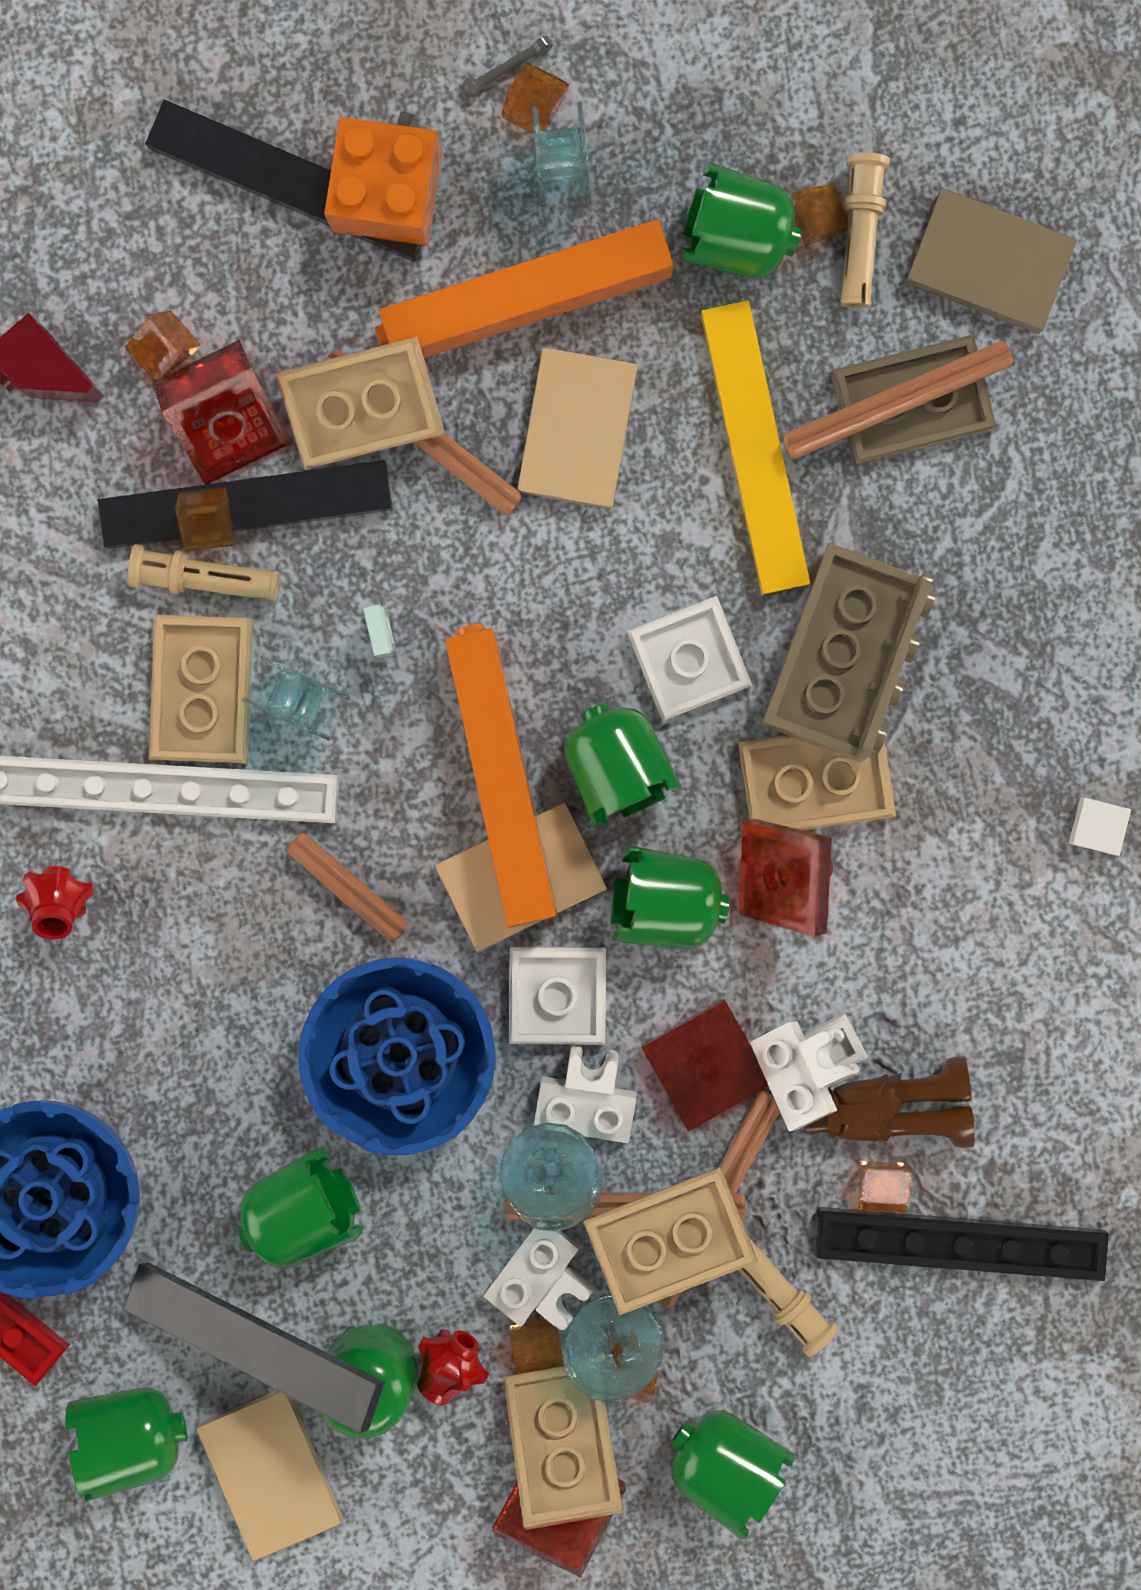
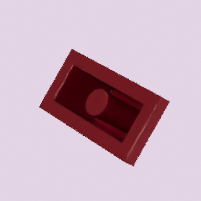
[0,312,105,403]

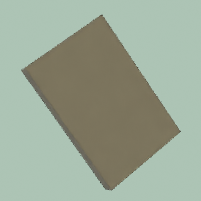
[905,188,1077,334]
[831,334,997,466]

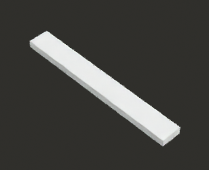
[0,756,339,823]

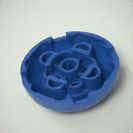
[298,957,496,1155]
[0,1100,140,1299]

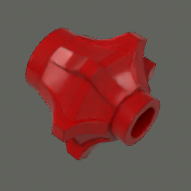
[16,866,94,940]
[417,1329,489,1405]

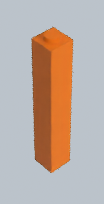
[374,219,674,358]
[445,624,559,928]

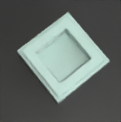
[363,604,396,659]

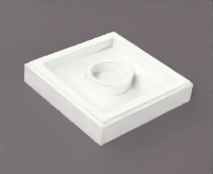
[627,596,752,721]
[509,946,606,1045]

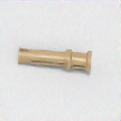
[840,152,890,309]
[128,544,280,602]
[739,1238,839,1357]

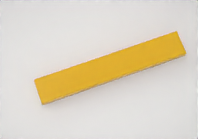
[701,300,810,596]

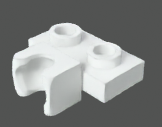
[750,1021,859,1132]
[533,1045,637,1143]
[483,1220,595,1330]

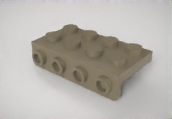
[761,543,937,762]

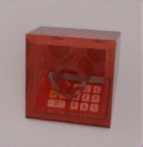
[152,339,292,484]

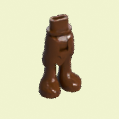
[805,1056,975,1148]

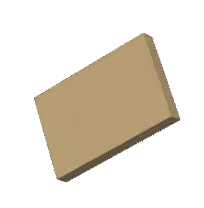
[276,336,445,469]
[517,347,638,510]
[149,615,253,763]
[737,735,896,838]
[435,802,607,952]
[583,1167,758,1316]
[503,1360,623,1530]
[196,1390,343,1561]

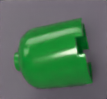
[679,162,801,279]
[564,703,681,827]
[610,846,729,949]
[238,1148,363,1269]
[323,1323,418,1439]
[65,1387,188,1501]
[670,1410,794,1539]

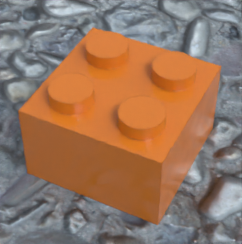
[324,116,443,246]

